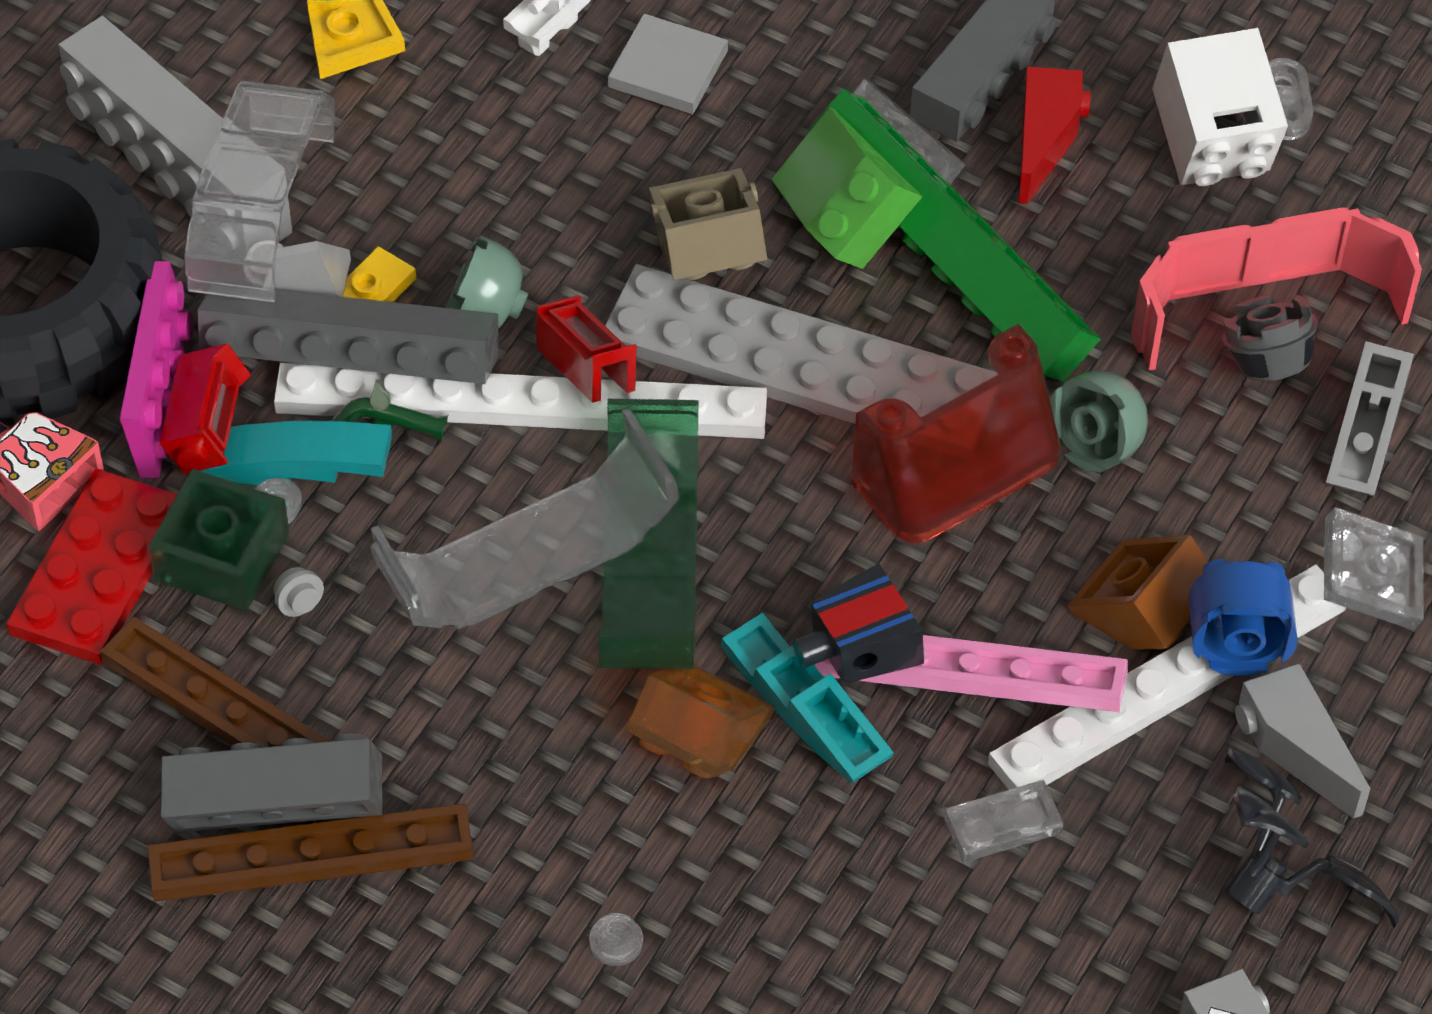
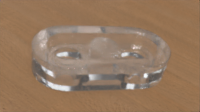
[1269,58,1313,140]

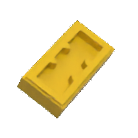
[343,246,417,302]

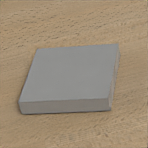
[608,14,728,114]

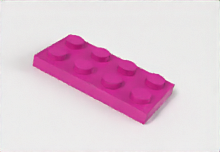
[120,261,193,478]

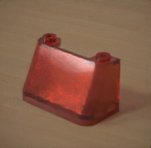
[851,324,1060,543]

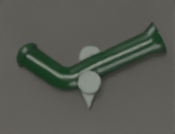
[330,379,449,443]

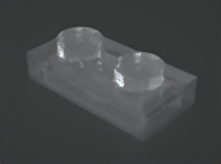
[944,780,1063,863]

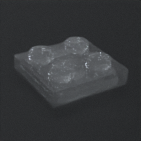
[1324,507,1424,630]

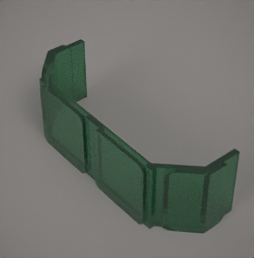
[599,398,699,669]

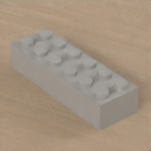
[58,15,292,259]

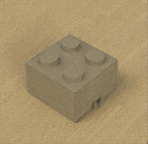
[649,168,767,280]

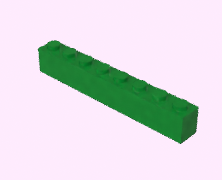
[808,88,1101,382]

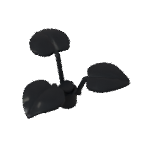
[1225,747,1399,928]

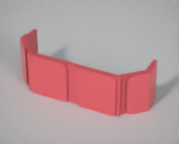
[1131,208,1422,370]

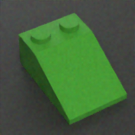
[772,107,923,269]

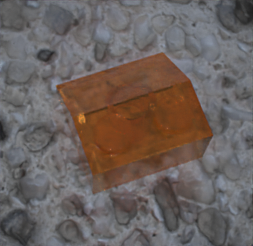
[626,662,776,778]

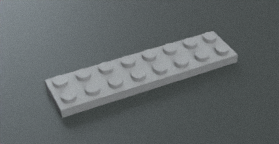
[605,264,999,458]

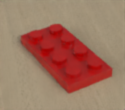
[6,468,188,665]

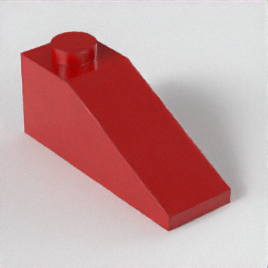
[1018,67,1091,204]

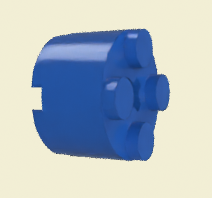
[1188,559,1298,676]

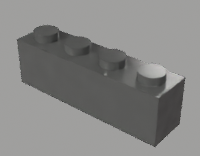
[910,0,1057,142]
[161,733,382,832]

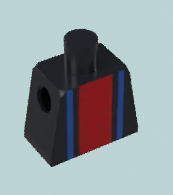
[792,564,924,683]

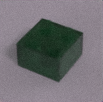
[148,469,290,611]

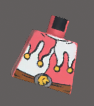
[0,412,104,532]

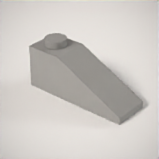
[1326,341,1414,497]
[1235,664,1371,819]

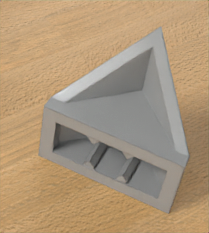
[262,241,351,297]

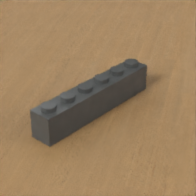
[198,283,498,384]

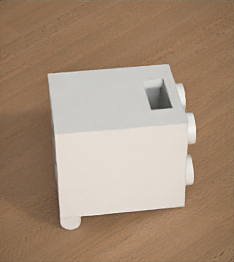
[1152,28,1288,186]

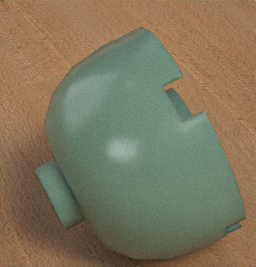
[445,235,528,329]
[1048,370,1148,472]

